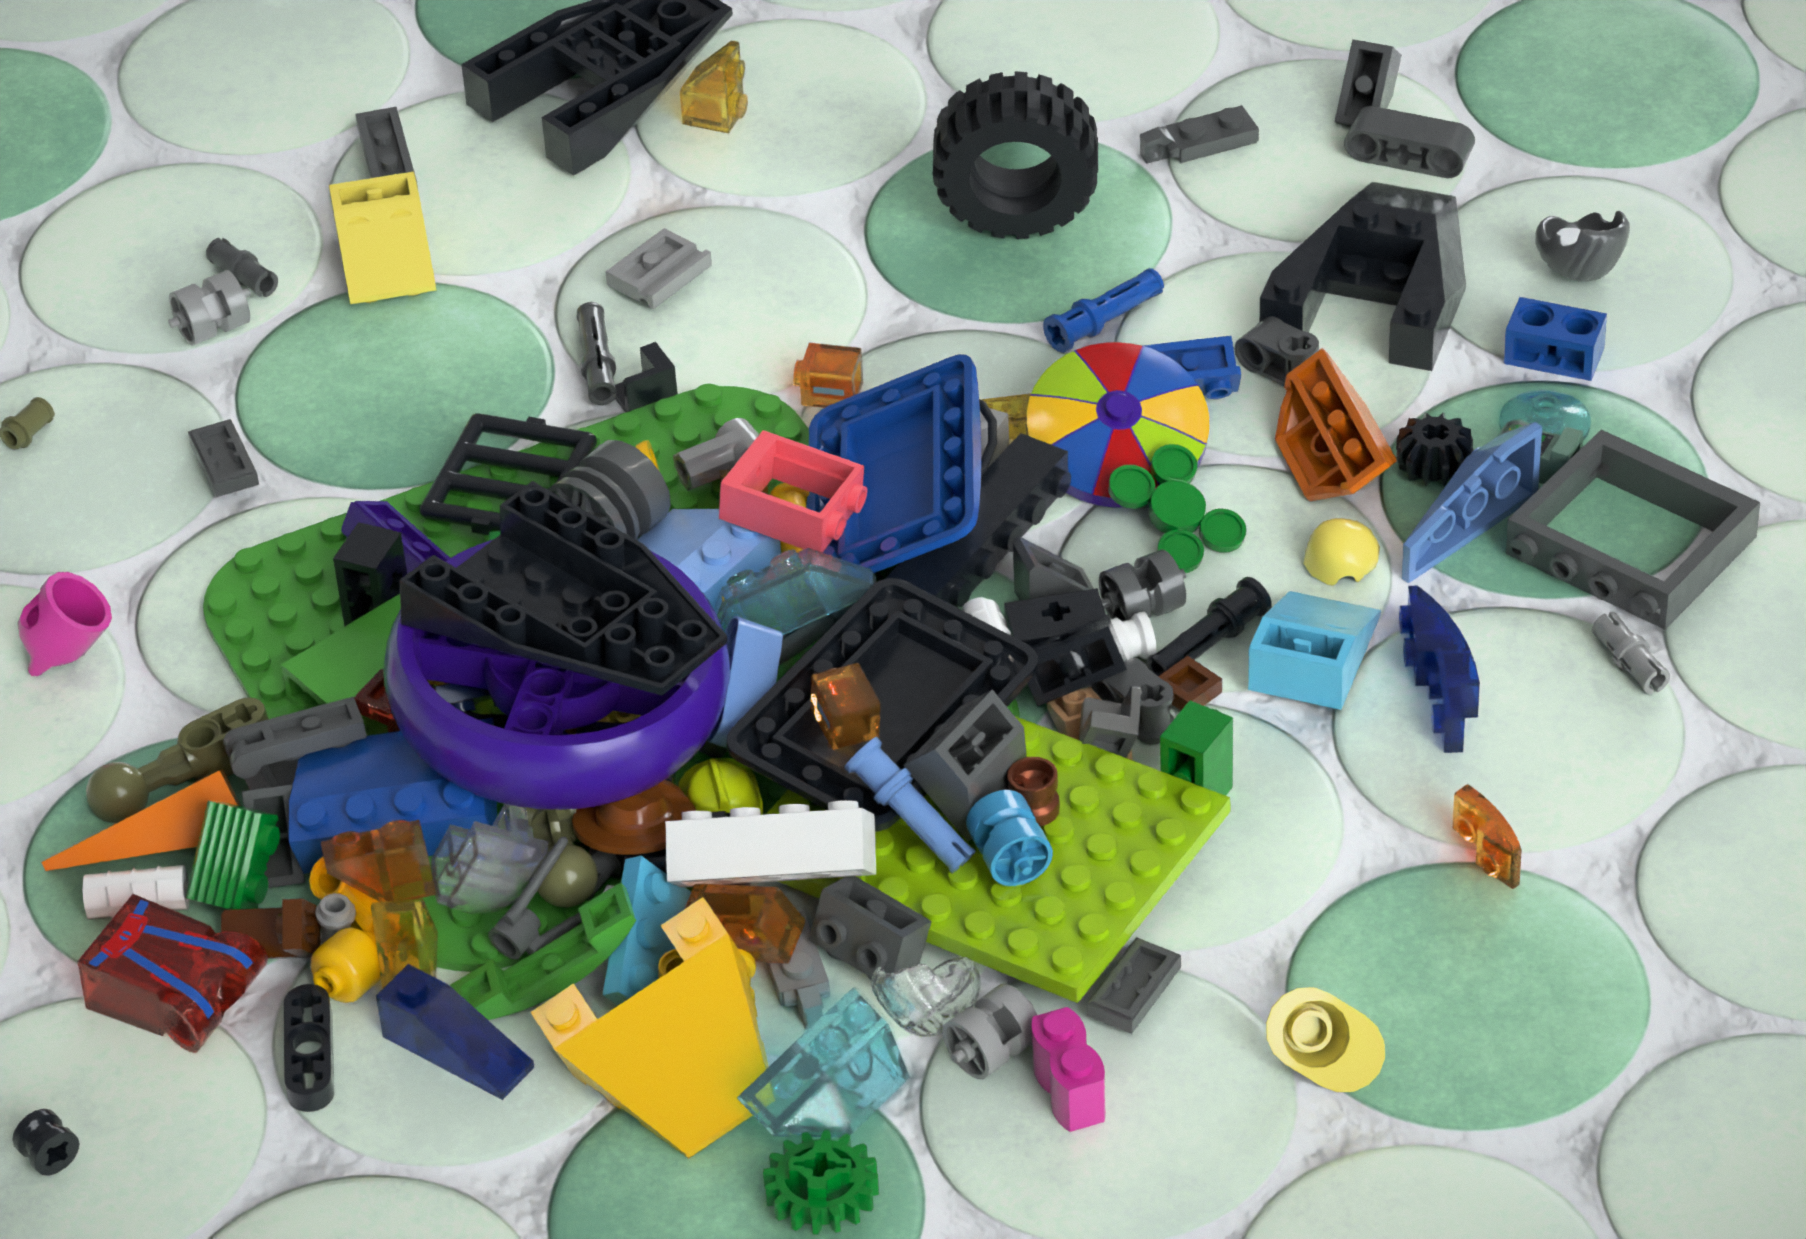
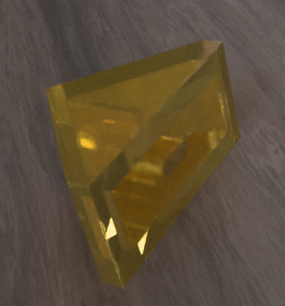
[371,898,438,1002]

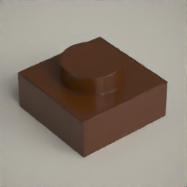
[1158,656,1222,711]

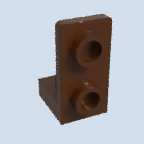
[221,898,321,961]

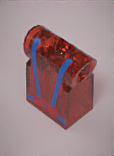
[77,894,268,1053]

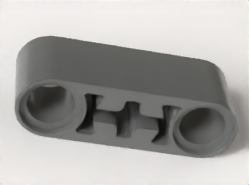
[1344,106,1475,178]

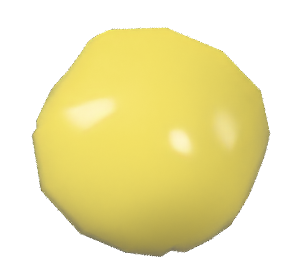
[1304,518,1380,586]

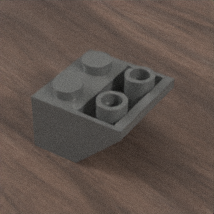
[903,690,1027,842]

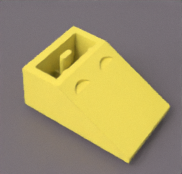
[329,171,437,304]

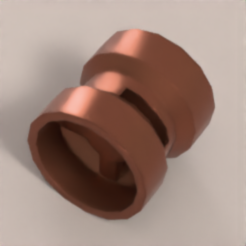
[1008,757,1060,827]

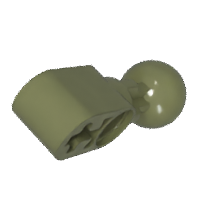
[86,697,269,823]
[521,807,598,908]

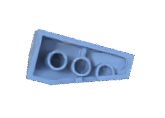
[1402,422,1542,583]

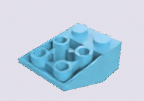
[1248,591,1381,710]

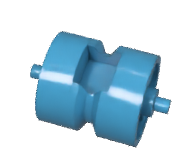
[966,790,1053,886]

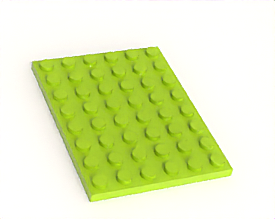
[767,716,1231,1003]

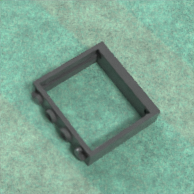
[1506,429,1760,630]

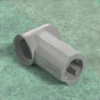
[673,418,759,491]

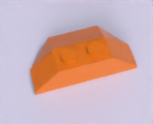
[1275,348,1397,501]

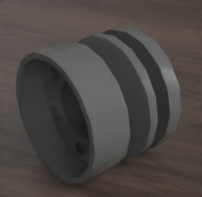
[548,440,671,540]

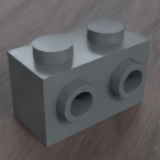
[808,876,932,988]

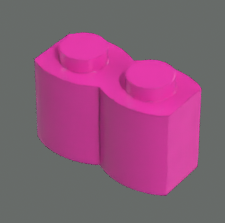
[1032,1007,1106,1132]

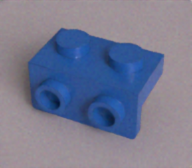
[1143,336,1241,399]

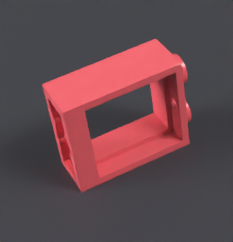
[719,430,868,555]

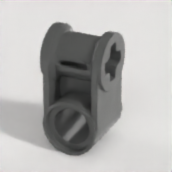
[1234,316,1319,386]
[1091,658,1174,744]

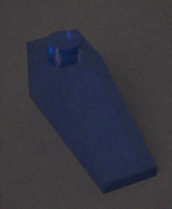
[376,964,535,1100]

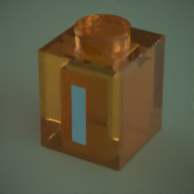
[793,342,864,408]
[811,663,881,750]

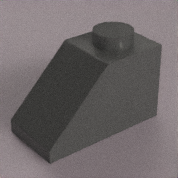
[1334,39,1402,126]

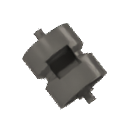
[1099,549,1186,621]

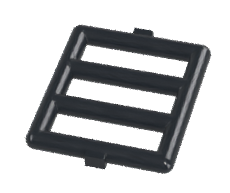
[420,413,597,535]

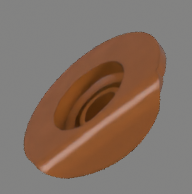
[572,780,696,855]

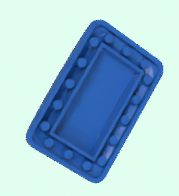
[805,354,981,592]

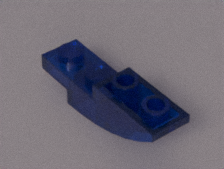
[1399,585,1480,753]

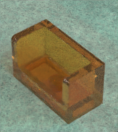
[685,884,806,964]

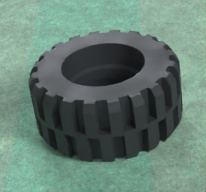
[932,71,1098,239]

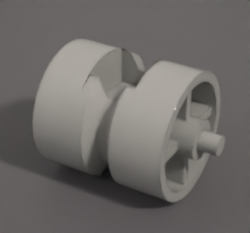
[168,270,251,346]
[942,984,1037,1079]

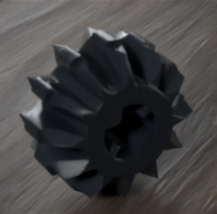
[1396,412,1474,486]

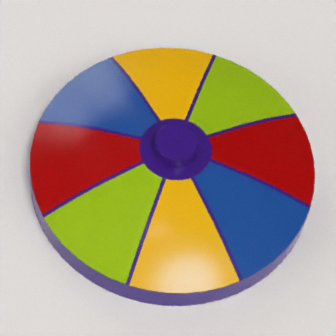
[1026,342,1209,508]

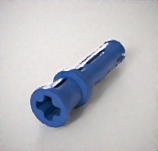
[1043,268,1164,353]

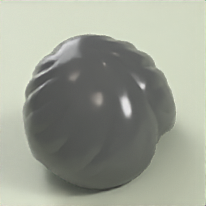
[1535,211,1630,282]

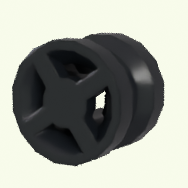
[12,1108,80,1176]

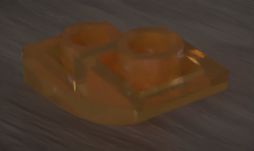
[1452,784,1522,889]

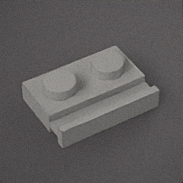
[606,228,712,309]

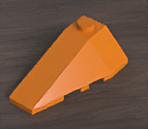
[41,769,241,871]

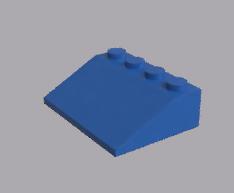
[289,718,498,874]

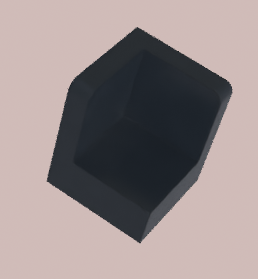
[615,342,678,413]

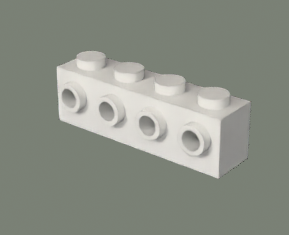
[665,801,876,887]

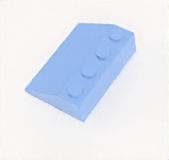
[637,509,782,623]

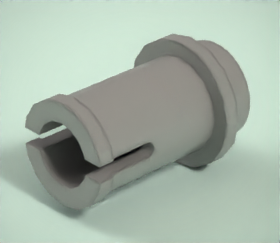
[315,893,356,945]

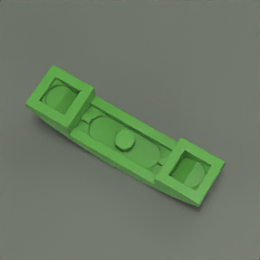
[450,883,636,1023]

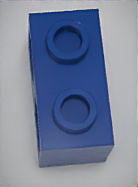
[1504,297,1607,381]

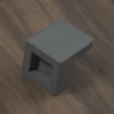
[1079,686,1141,758]

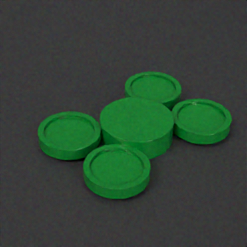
[1108,444,1246,573]

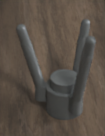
[488,837,582,959]

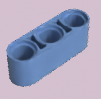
[707,616,783,748]

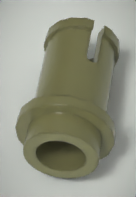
[0,397,55,450]

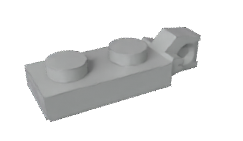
[755,910,830,1030]

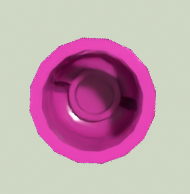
[17,572,112,676]

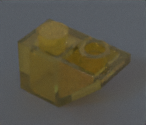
[680,40,748,134]

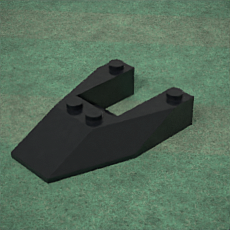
[461,0,733,176]
[1259,182,1466,371]

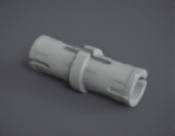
[1592,612,1670,695]

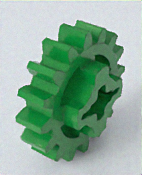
[763,1130,879,1235]

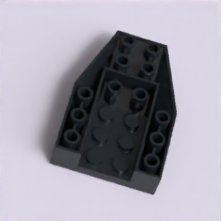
[400,481,727,696]

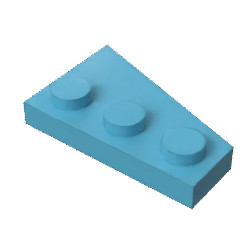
[603,856,700,1005]

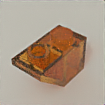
[321,820,436,906]

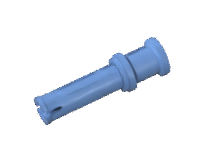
[844,737,976,874]

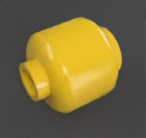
[310,927,386,1003]

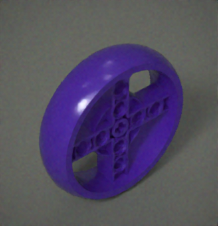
[383,539,730,810]

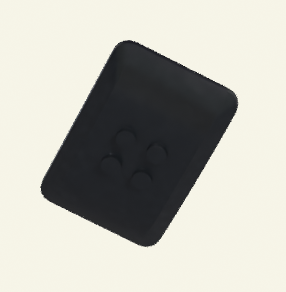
[726,578,1038,831]

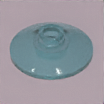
[1499,390,1591,440]

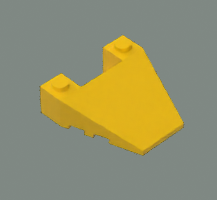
[531,897,776,1158]

